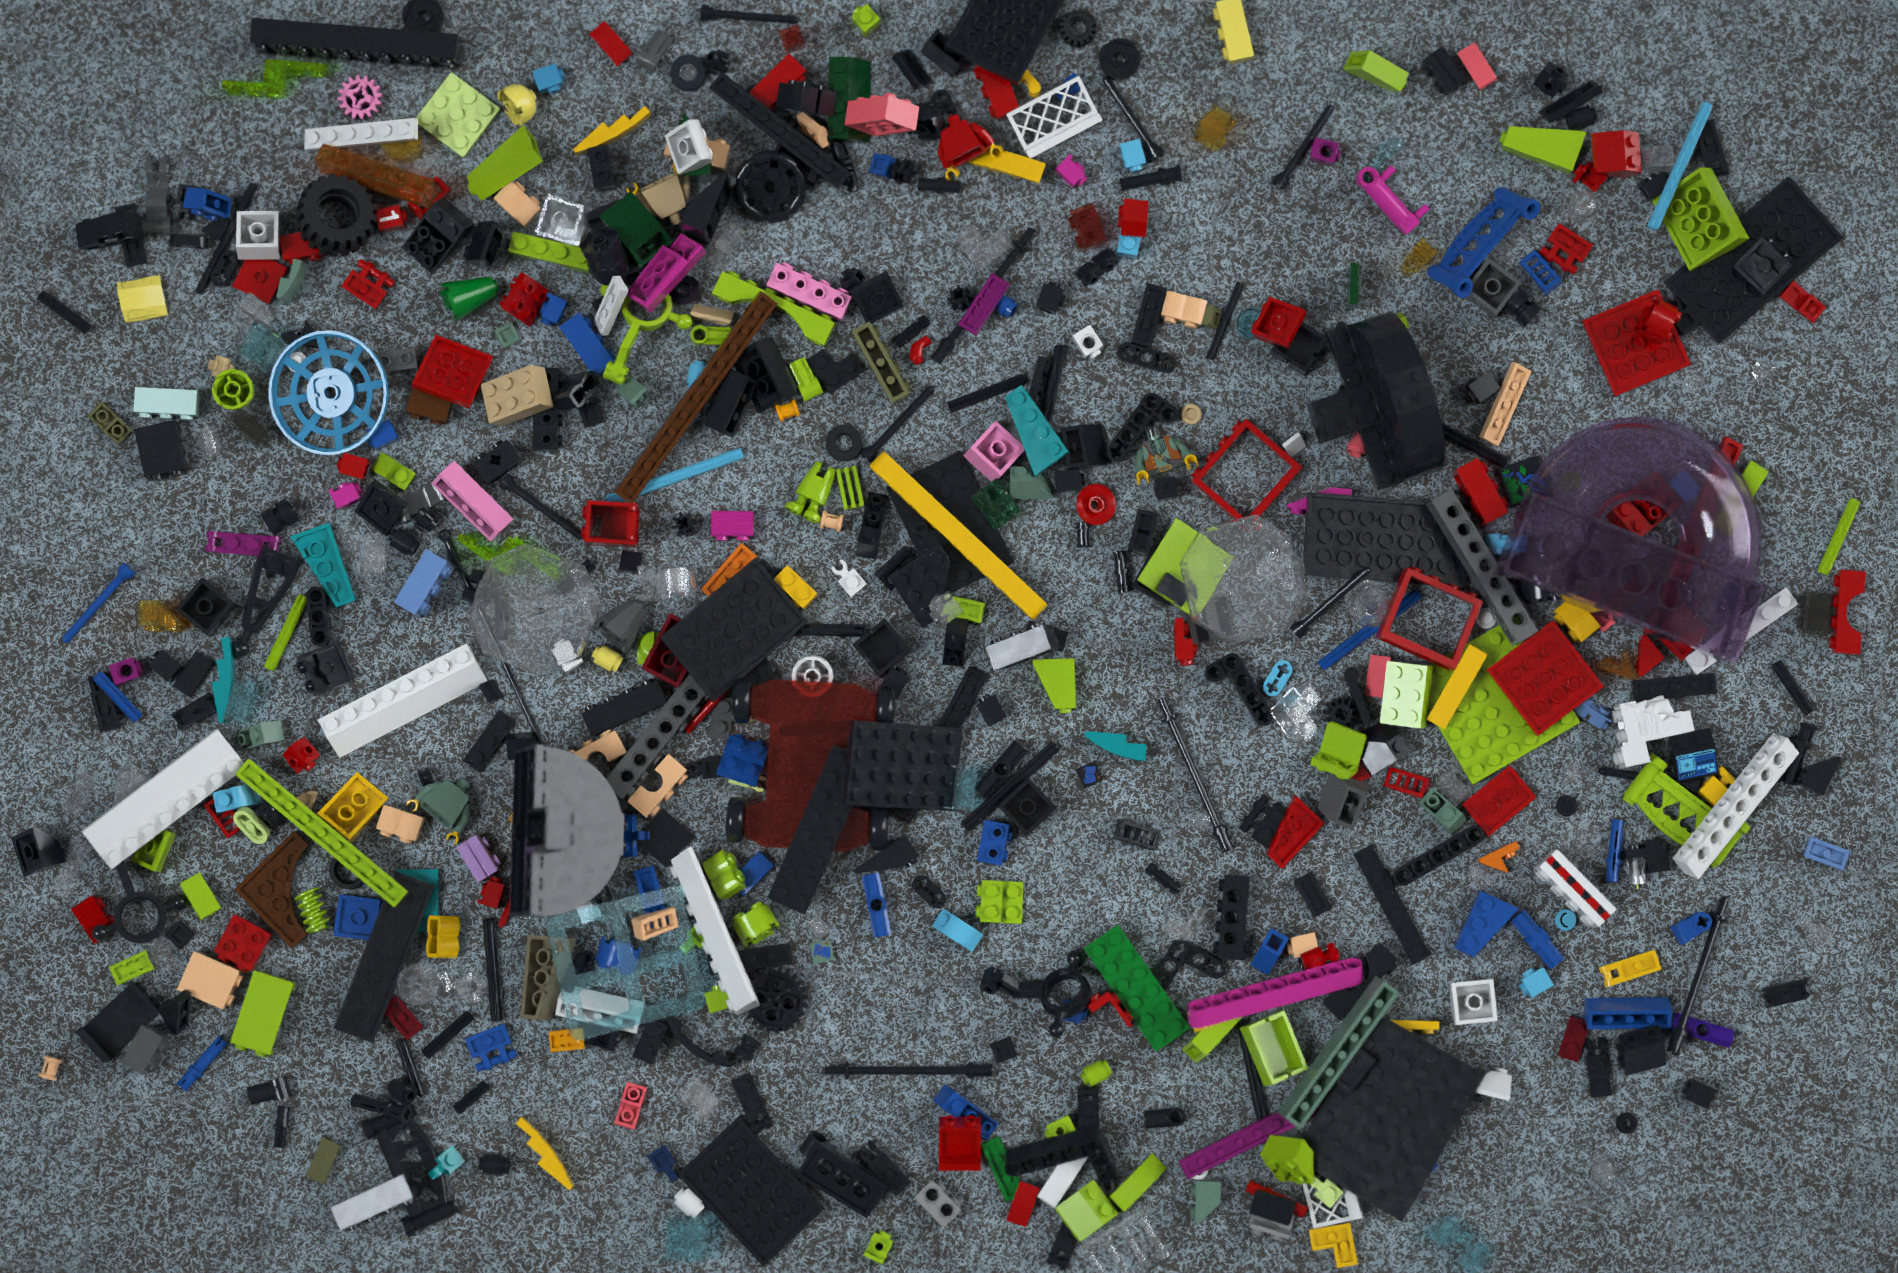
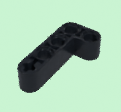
[1106,393,1178,464]
[1204,653,1273,727]

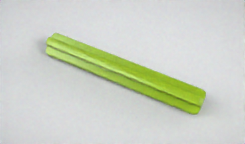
[1818,498,1860,575]
[264,594,307,671]

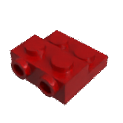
[1251,296,1307,349]
[1173,618,1197,666]

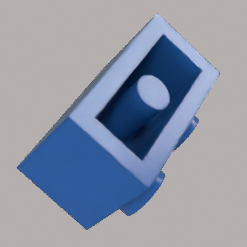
[183,187,233,221]
[977,820,1013,866]

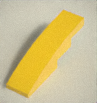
[573,106,652,156]
[967,147,1046,184]
[1427,644,1488,730]
[516,1117,574,1190]

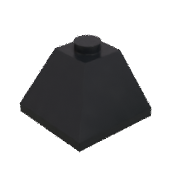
[1360,722,1412,776]
[11,826,66,877]

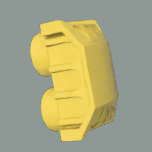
[117,275,168,323]

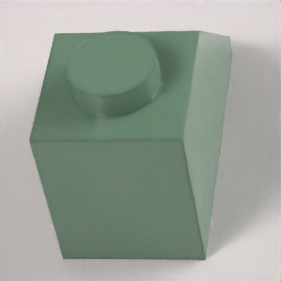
[617,376,650,410]
[1010,466,1051,499]

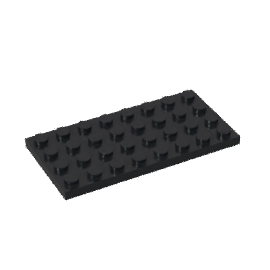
[1664,176,1843,345]
[1302,492,1470,588]

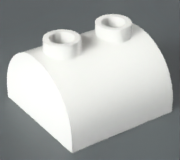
[664,119,713,174]
[1450,979,1498,1025]

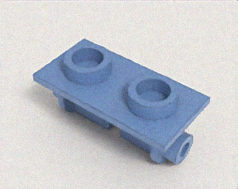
[1573,698,1613,730]

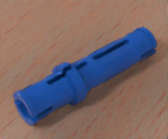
[1605,819,1625,883]
[177,1035,229,1092]

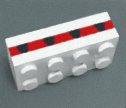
[1534,849,1617,927]

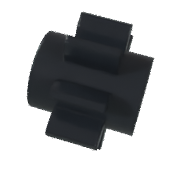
[705,49,730,76]
[889,158,917,185]
[840,267,865,294]
[947,285,974,313]
[413,507,439,532]
[671,512,697,537]

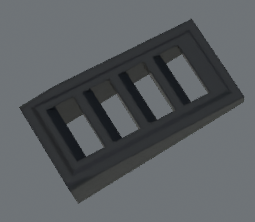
[1113,819,1160,851]

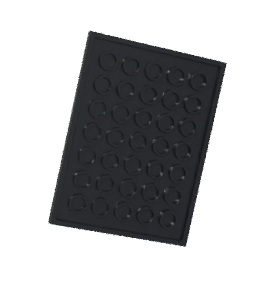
[1303,1016,1485,1222]

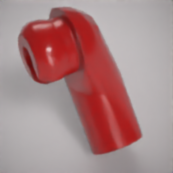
[909,335,932,365]

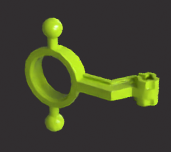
[600,284,692,385]

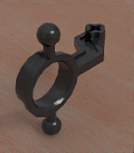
[92,861,188,944]
[980,950,1091,1038]

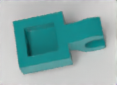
[428,1145,465,1180]

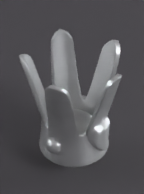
[1625,858,1647,890]

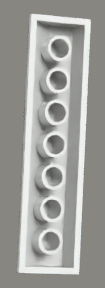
[318,643,487,758]
[82,729,244,870]
[670,847,760,1015]

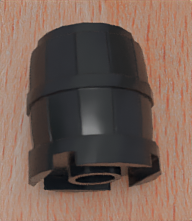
[579,226,630,285]

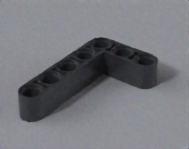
[1004,1126,1117,1184]

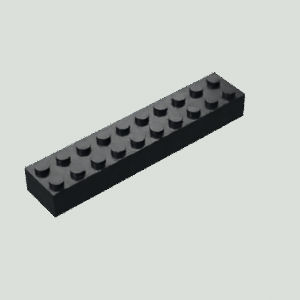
[250,18,462,70]

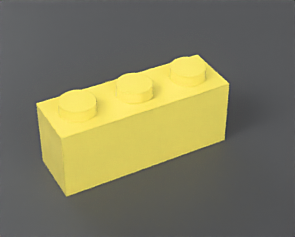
[1212,0,1254,65]

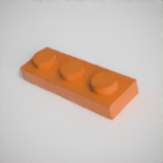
[701,543,757,596]

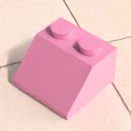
[963,421,1025,484]

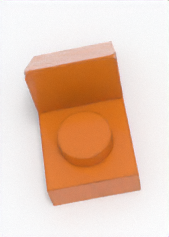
[1477,841,1520,873]

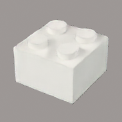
[236,211,281,260]

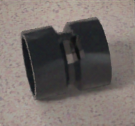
[1503,289,1542,328]
[260,498,299,536]

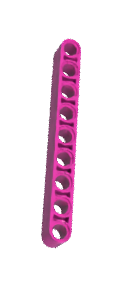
[1188,958,1363,1028]

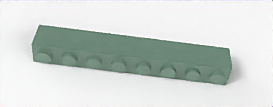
[1278,976,1400,1129]

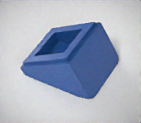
[868,153,897,179]

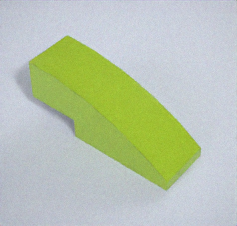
[1108,1153,1167,1212]

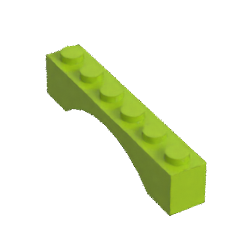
[712,270,835,348]

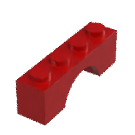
[1828,569,1866,656]

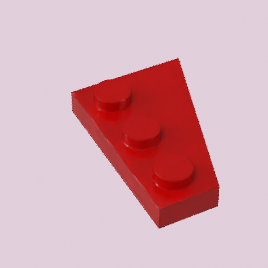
[1266,795,1325,869]

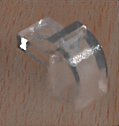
[1161,905,1206,941]

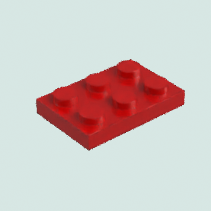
[1461,765,1537,837]

